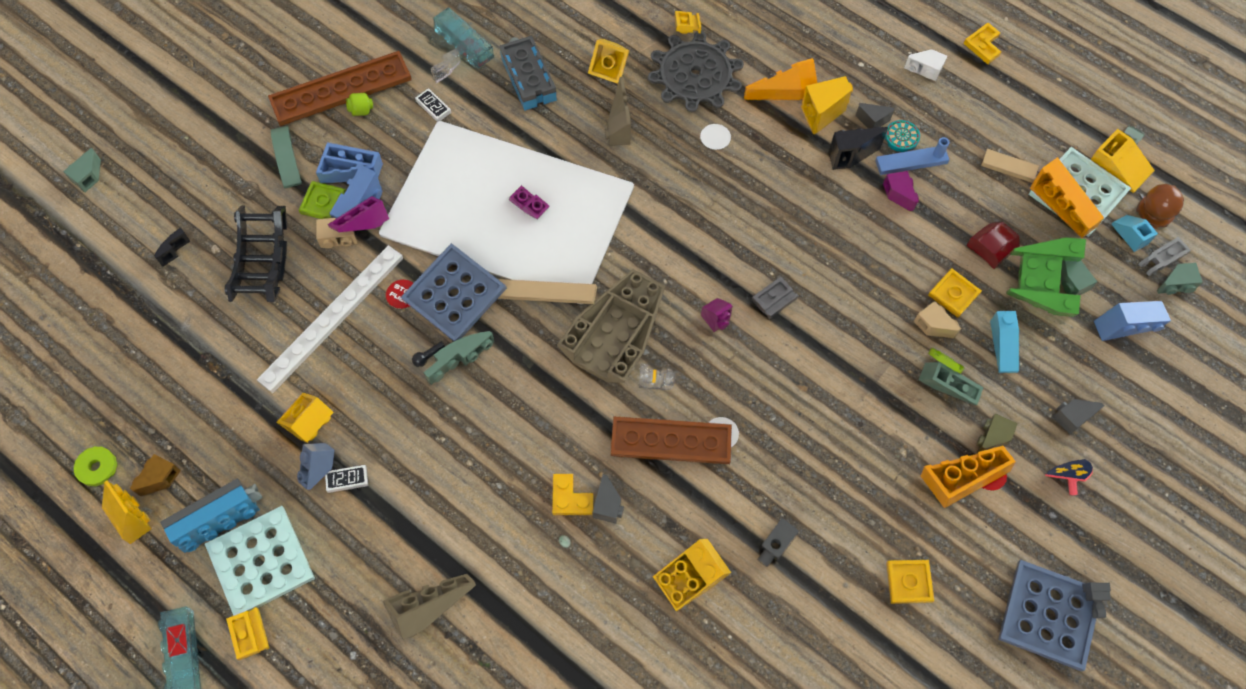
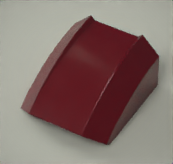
[966,221,1020,269]

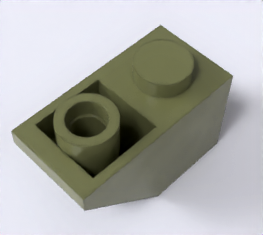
[976,413,1018,454]

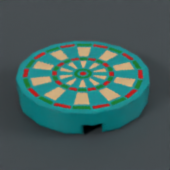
[884,120,920,152]

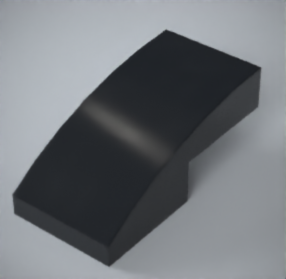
[154,227,190,267]

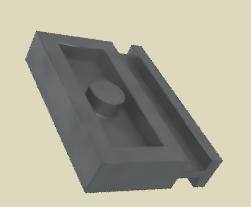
[752,277,799,319]

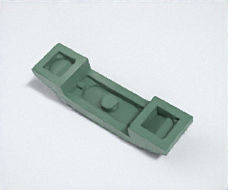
[271,125,302,188]

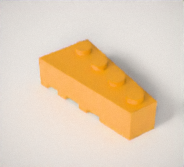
[1030,157,1104,238]
[921,446,1016,508]

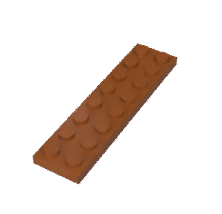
[268,51,412,126]

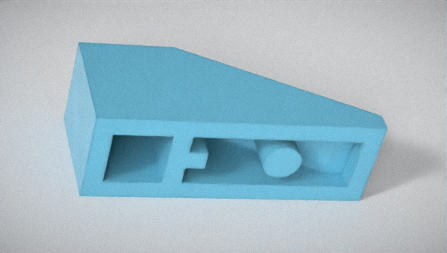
[990,311,1019,373]

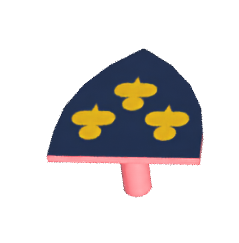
[1045,459,1093,495]

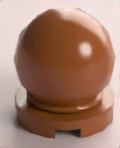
[1136,184,1184,229]

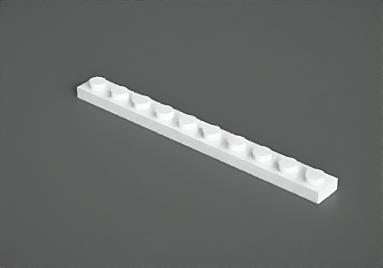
[257,245,403,394]

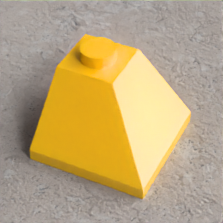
[588,39,629,84]

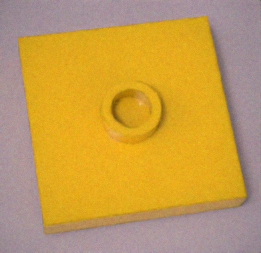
[928,268,982,318]
[886,560,934,604]

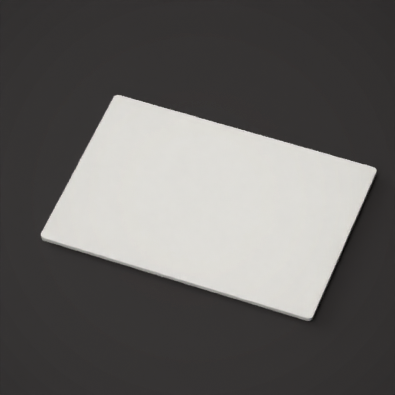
[379,121,634,304]

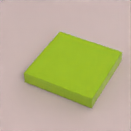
[298,181,346,219]

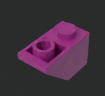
[883,171,919,211]
[701,298,733,332]

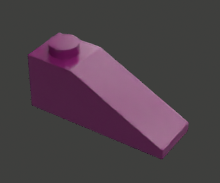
[328,196,389,232]

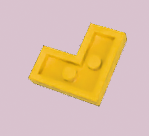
[963,23,1001,64]
[552,474,593,515]

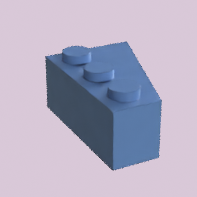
[316,142,383,184]

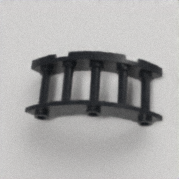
[224,205,287,302]

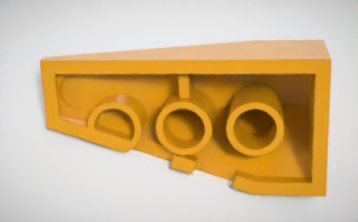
[744,58,817,100]

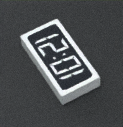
[415,88,451,122]
[325,465,368,493]

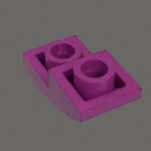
[509,185,550,220]

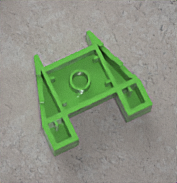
[1006,237,1086,317]

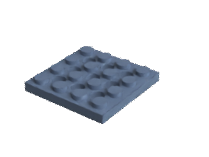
[401,243,507,342]
[998,560,1096,671]

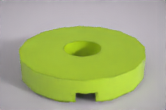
[928,348,965,374]
[73,446,117,486]

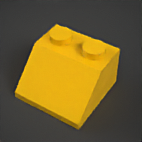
[277,393,334,443]

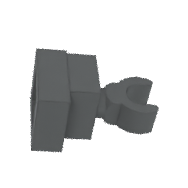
[1082,582,1111,618]

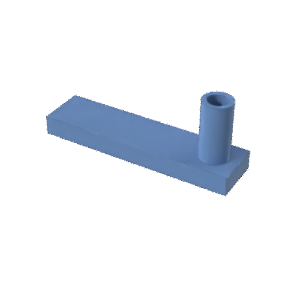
[875,137,950,175]

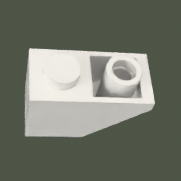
[904,49,947,81]

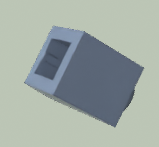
[297,443,335,490]

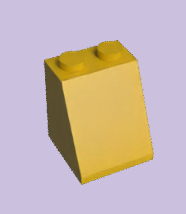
[801,76,853,134]

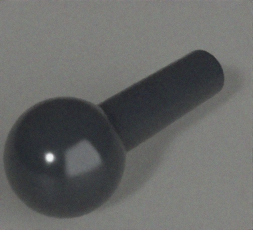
[412,341,445,367]

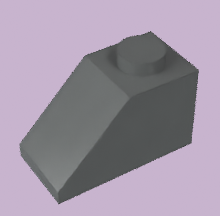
[1053,399,1105,434]
[592,474,624,524]

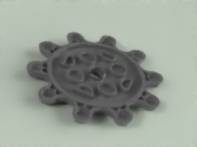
[648,31,744,113]

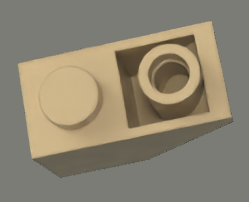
[316,218,358,248]
[914,301,961,339]

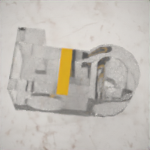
[639,363,676,390]

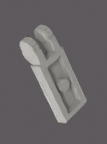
[1139,237,1191,276]

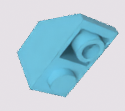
[1111,215,1158,252]

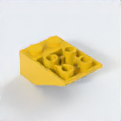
[1091,129,1155,193]
[102,480,152,544]
[653,539,731,611]

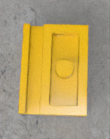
[674,11,701,34]
[226,607,270,660]

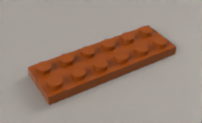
[611,416,732,465]

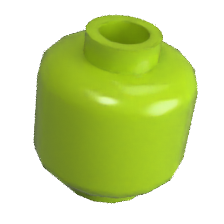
[346,93,373,116]

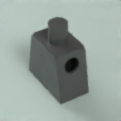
[757,518,799,567]

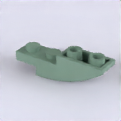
[423,331,494,385]

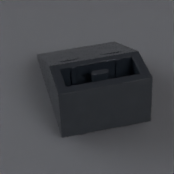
[828,126,888,170]

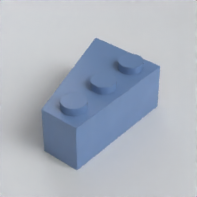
[330,163,383,219]
[1094,301,1171,341]

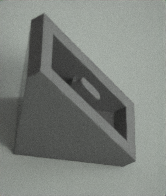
[856,103,894,128]

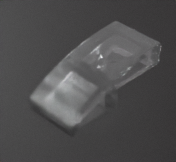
[431,48,461,83]

